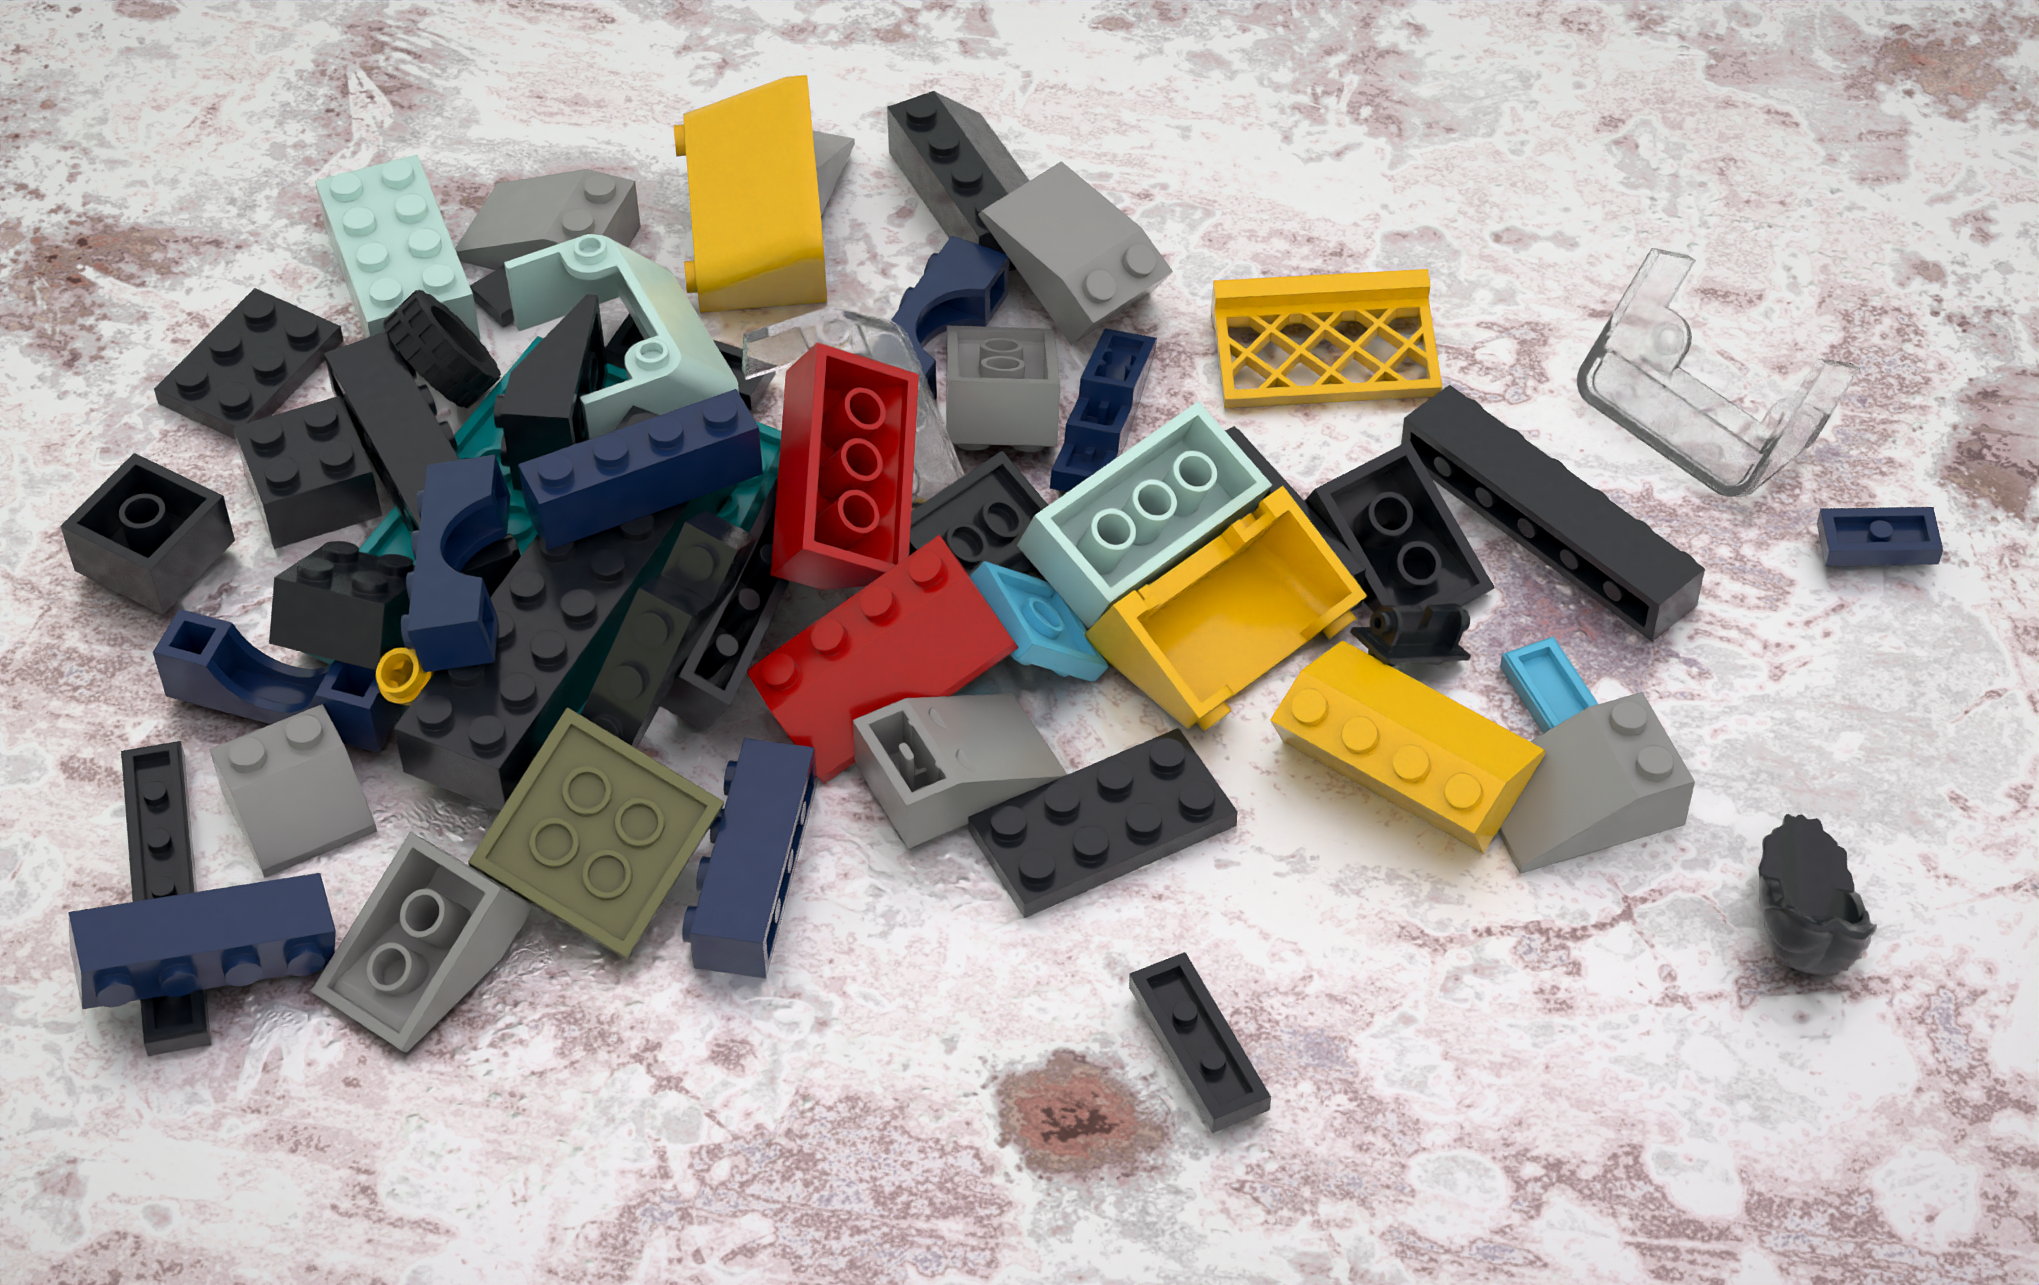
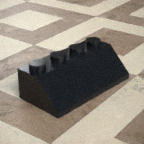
[887,91,1030,272]

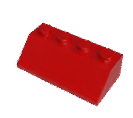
[771,342,919,590]
[747,535,1019,784]

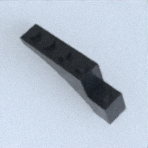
[580,510,758,749]

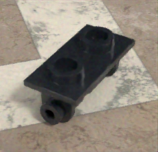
[1350,603,1471,667]

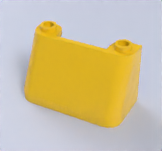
[674,75,827,313]
[1084,486,1367,731]

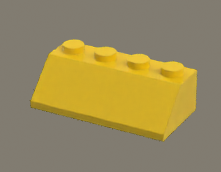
[1270,640,1546,854]

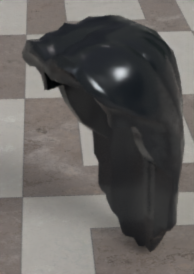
[1758,814,1877,976]

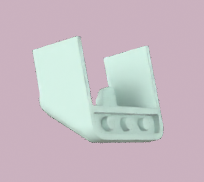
[504,234,739,440]

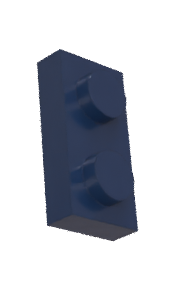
[1817,507,1943,566]

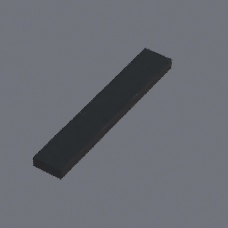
[121,741,211,1056]

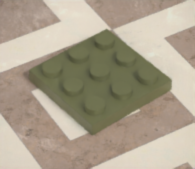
[468,707,724,961]

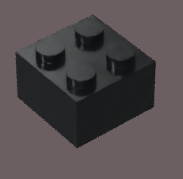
[233,395,382,549]
[60,453,235,615]
[269,541,415,670]

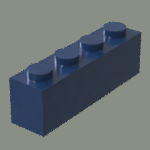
[518,389,763,551]
[682,738,817,978]
[68,873,336,1009]

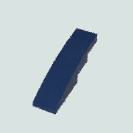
[1050,328,1157,492]

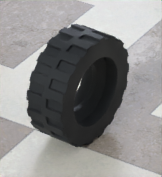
[383,290,501,409]

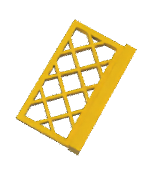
[1211,269,1442,408]

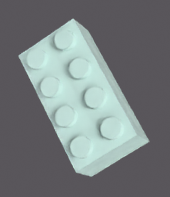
[315,155,481,351]
[1017,401,1272,629]

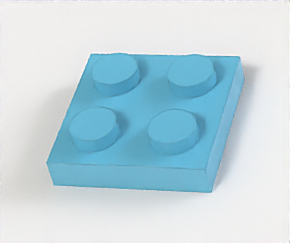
[970,561,1109,682]

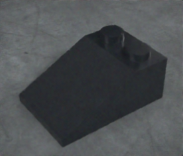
[494,294,608,491]
[1304,441,1495,613]

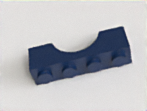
[865,235,1009,427]
[401,455,511,672]
[153,609,404,753]

